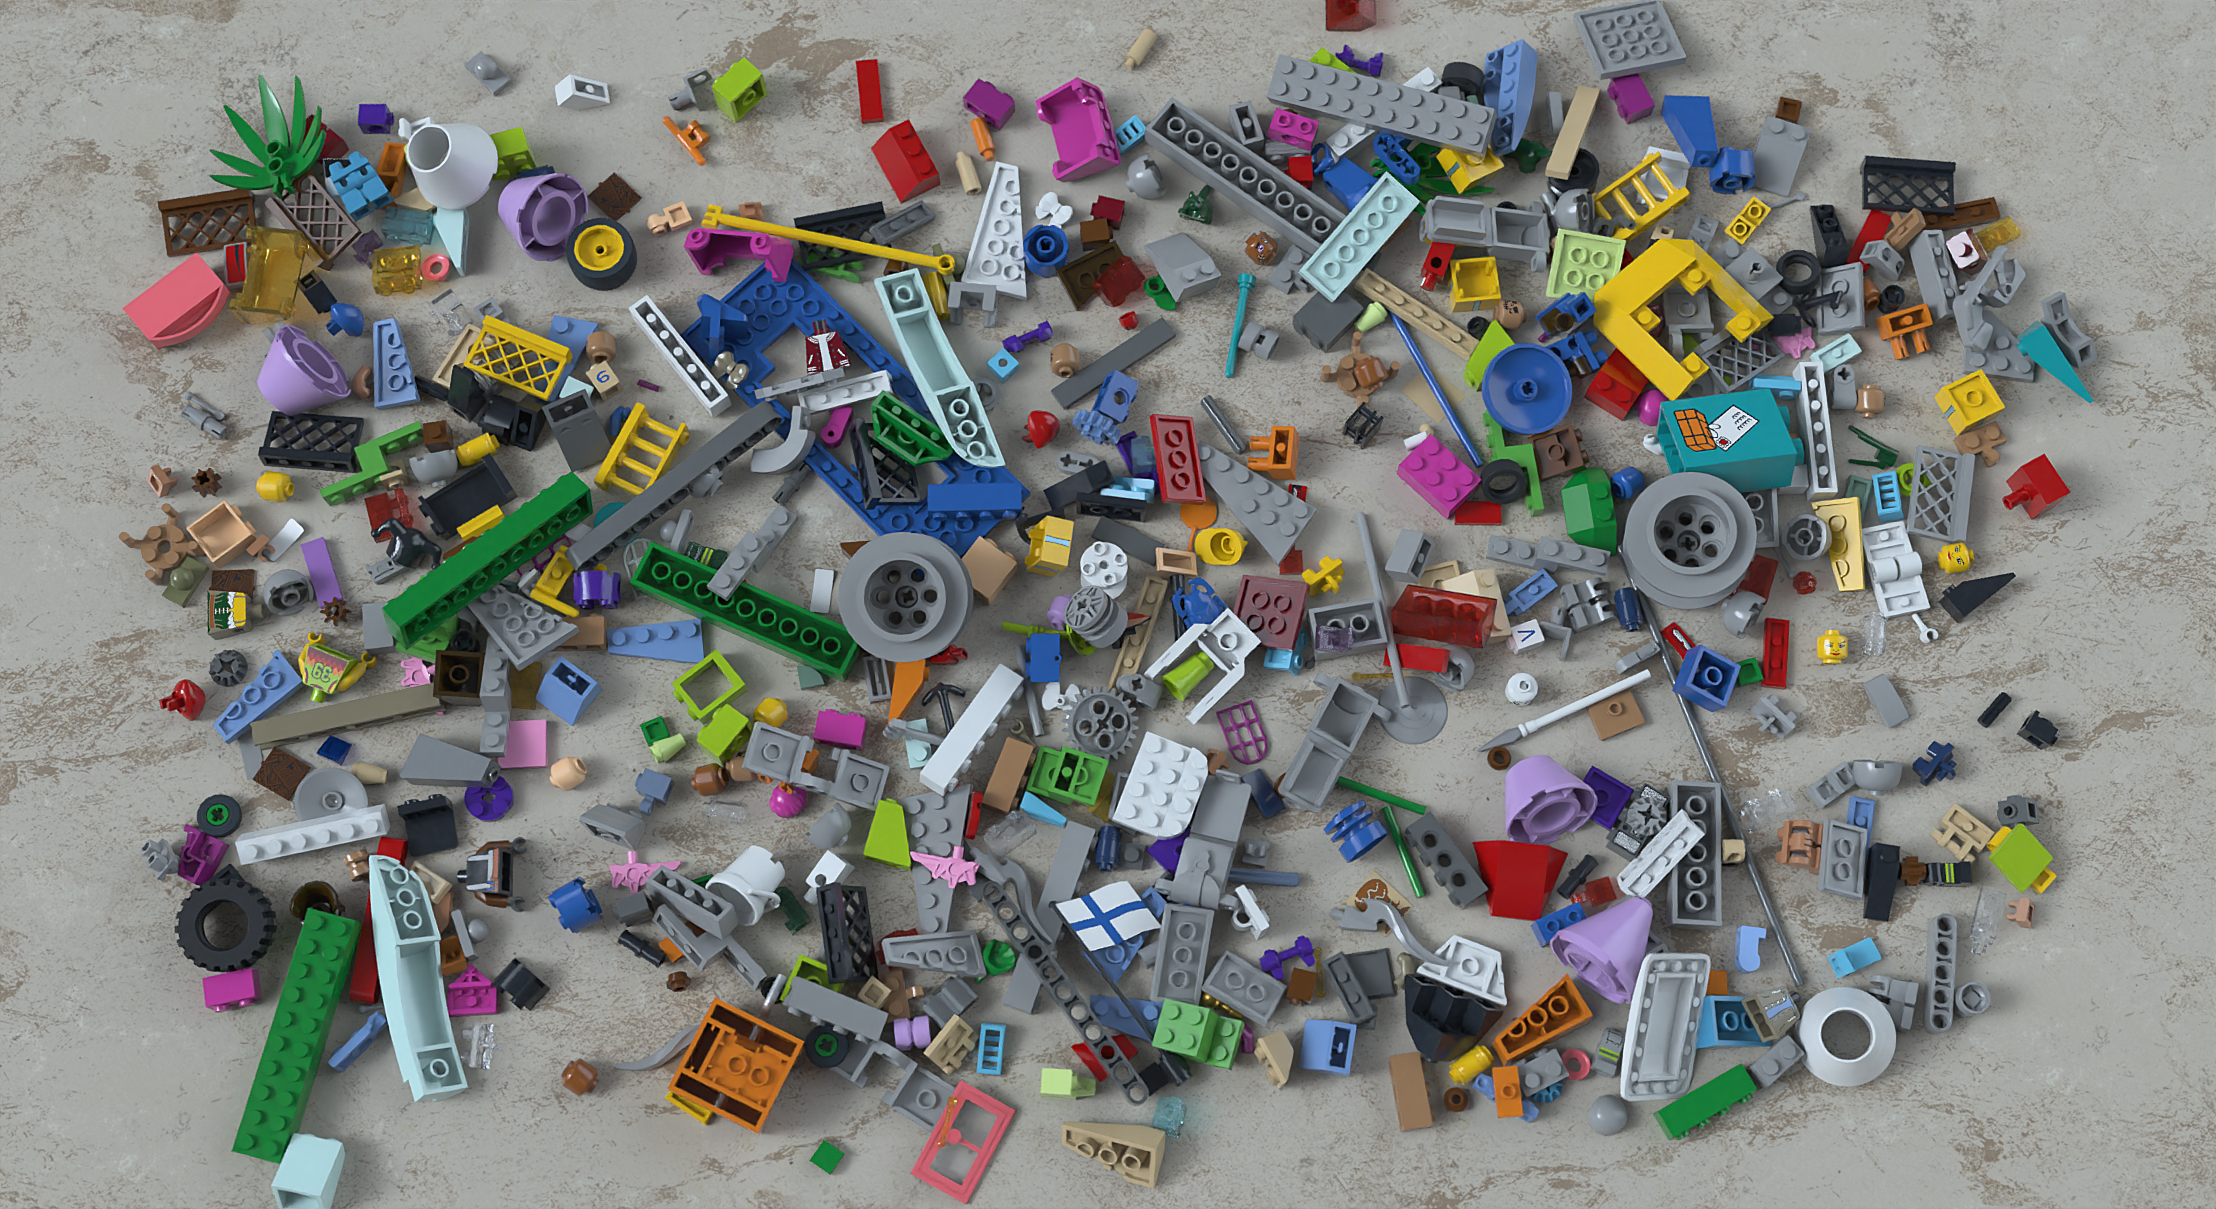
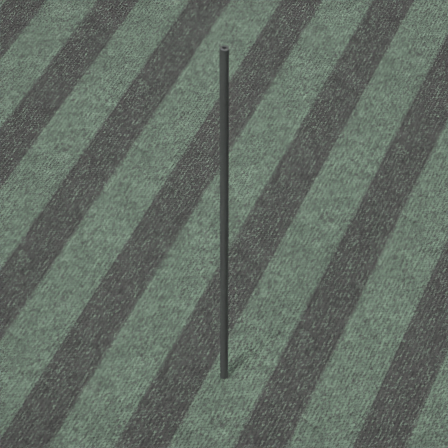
[1616,545,1805,987]

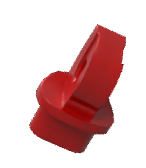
[929,644,968,665]

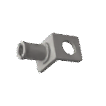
[668,68,712,111]
[1539,606,1572,661]

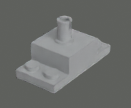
[1710,238,1793,329]

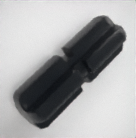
[414,375,449,401]
[1977,692,2012,728]

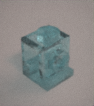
[1131,436,1157,473]
[1151,1096,1187,1138]

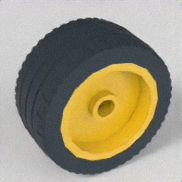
[566,218,637,291]

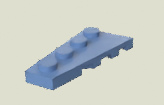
[533,315,600,404]
[373,318,421,410]
[607,619,705,664]
[213,649,306,745]
[1081,886,1167,984]
[1090,995,1164,1043]

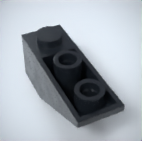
[1810,204,1849,269]
[447,364,487,423]

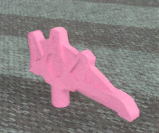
[1752,327,1816,359]
[401,657,445,716]
[910,846,980,888]
[609,851,681,893]

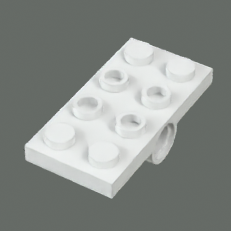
[1862,521,1930,619]

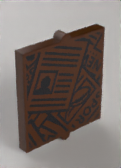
[587,172,642,221]
[209,569,256,600]
[252,746,311,801]

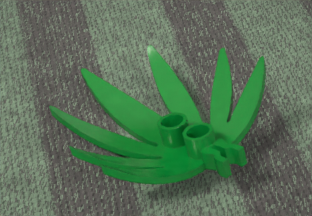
[209,75,326,199]
[1370,142,1501,216]

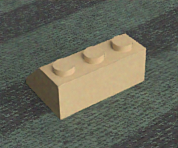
[1441,568,1512,648]

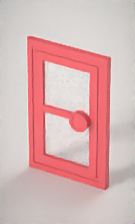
[910,1080,1016,1204]

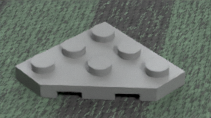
[1962,310,2034,383]
[754,367,845,401]

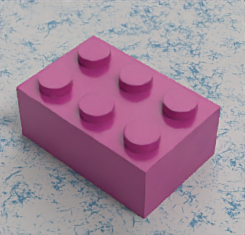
[1397,434,1482,520]

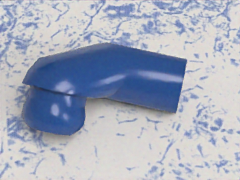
[609,406,631,436]

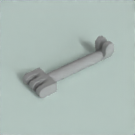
[883,718,945,746]

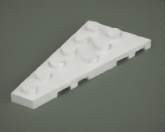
[961,162,1027,301]

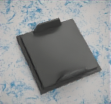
[1344,948,1396,1000]

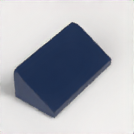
[1240,768,1286,821]

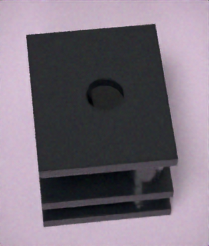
[1342,402,1384,450]

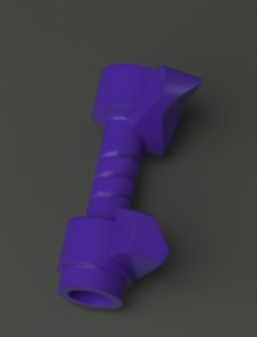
[1335,44,1383,77]
[1002,321,1053,354]
[1259,935,1315,980]

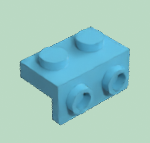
[1748,374,1801,400]

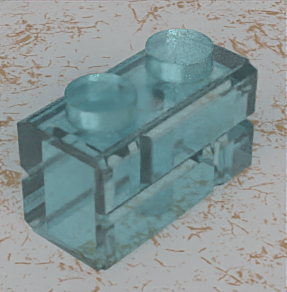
[381,207,435,247]

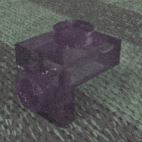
[351,229,384,270]
[1315,625,1354,655]

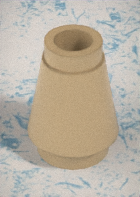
[351,761,388,784]

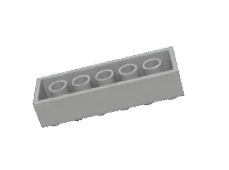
[1667,780,1722,931]

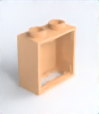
[186,500,257,569]
[961,536,1018,605]

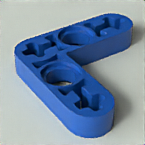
[1373,132,1420,185]

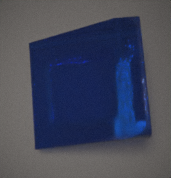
[316,735,352,766]

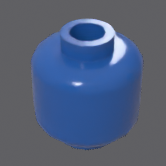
[1610,466,1645,500]

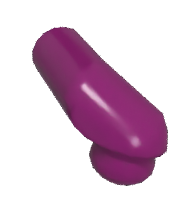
[1240,1020,1254,1054]

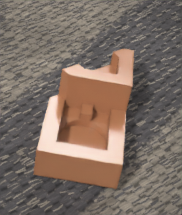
[432,891,454,937]

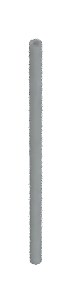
[1355,512,1410,708]

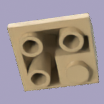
[1254,1029,1294,1089]

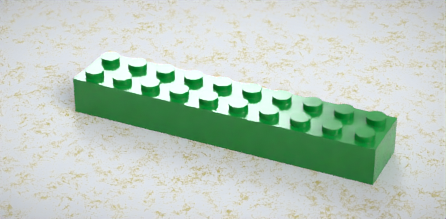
[382,471,593,650]
[630,541,862,683]
[232,908,363,1164]

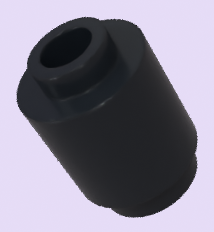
[1768,313,1801,337]

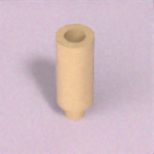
[1124,29,1157,70]
[955,151,982,196]

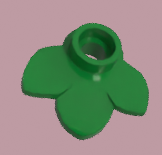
[1144,274,1175,311]

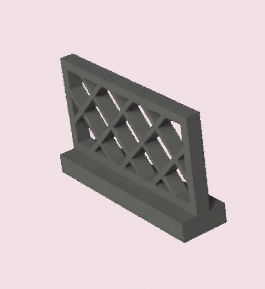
[1688,327,1786,394]

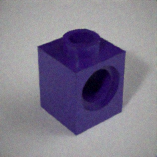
[358,104,394,134]

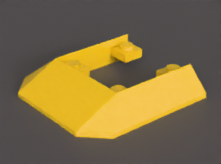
[1593,238,1774,401]

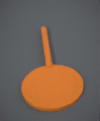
[1180,496,1217,552]

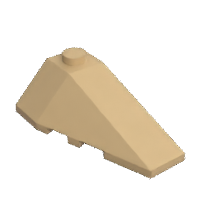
[1061,1121,1166,1189]

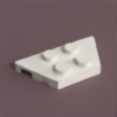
[1416,935,1507,1007]

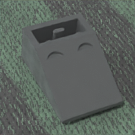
[542,389,612,472]

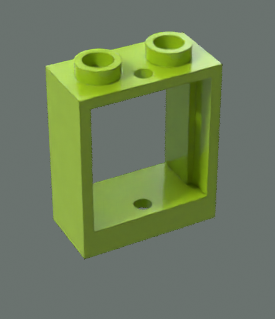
[671,649,748,725]

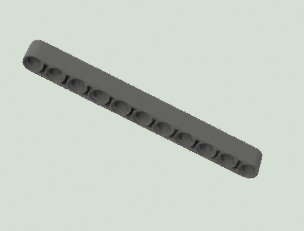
[565,401,782,574]
[981,881,1149,1106]

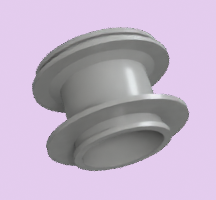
[1623,472,1757,610]
[838,532,973,662]

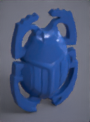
[1171,577,1228,629]

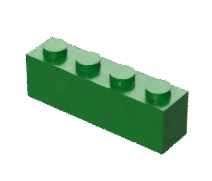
[1653,1063,1757,1141]

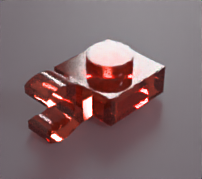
[1279,544,1303,575]
[1570,876,1617,907]

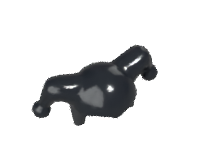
[371,517,442,570]

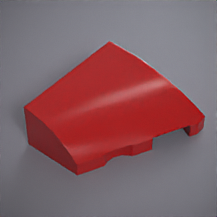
[1071,1034,1139,1083]

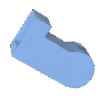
[1735,925,1766,974]

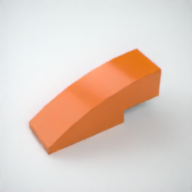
[376,142,407,211]

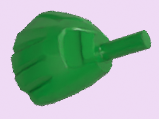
[975,939,1017,984]

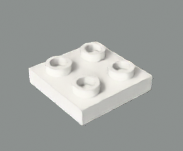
[1231,884,1270,940]

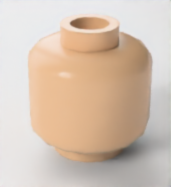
[549,756,587,791]

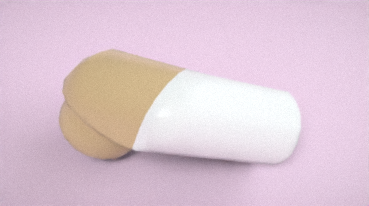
[1404,423,1434,450]

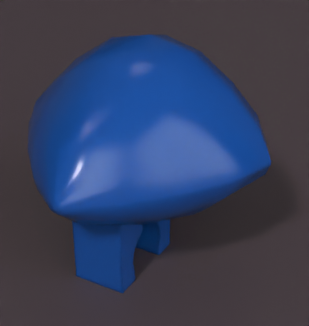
[325,303,364,336]

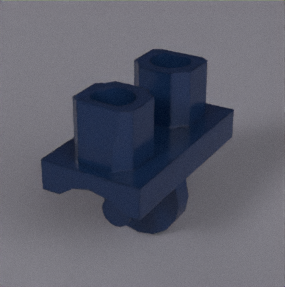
[1912,741,1957,786]

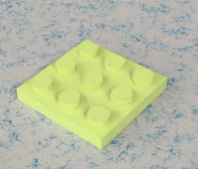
[1546,229,1626,303]

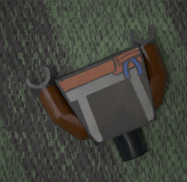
[457,837,527,912]

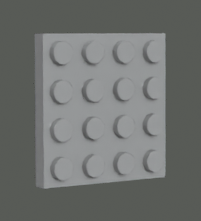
[1574,0,1687,80]

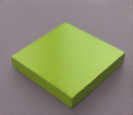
[1988,824,2053,892]

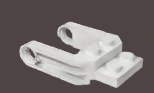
[1144,608,1261,725]

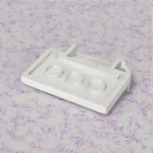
[1112,731,1208,840]

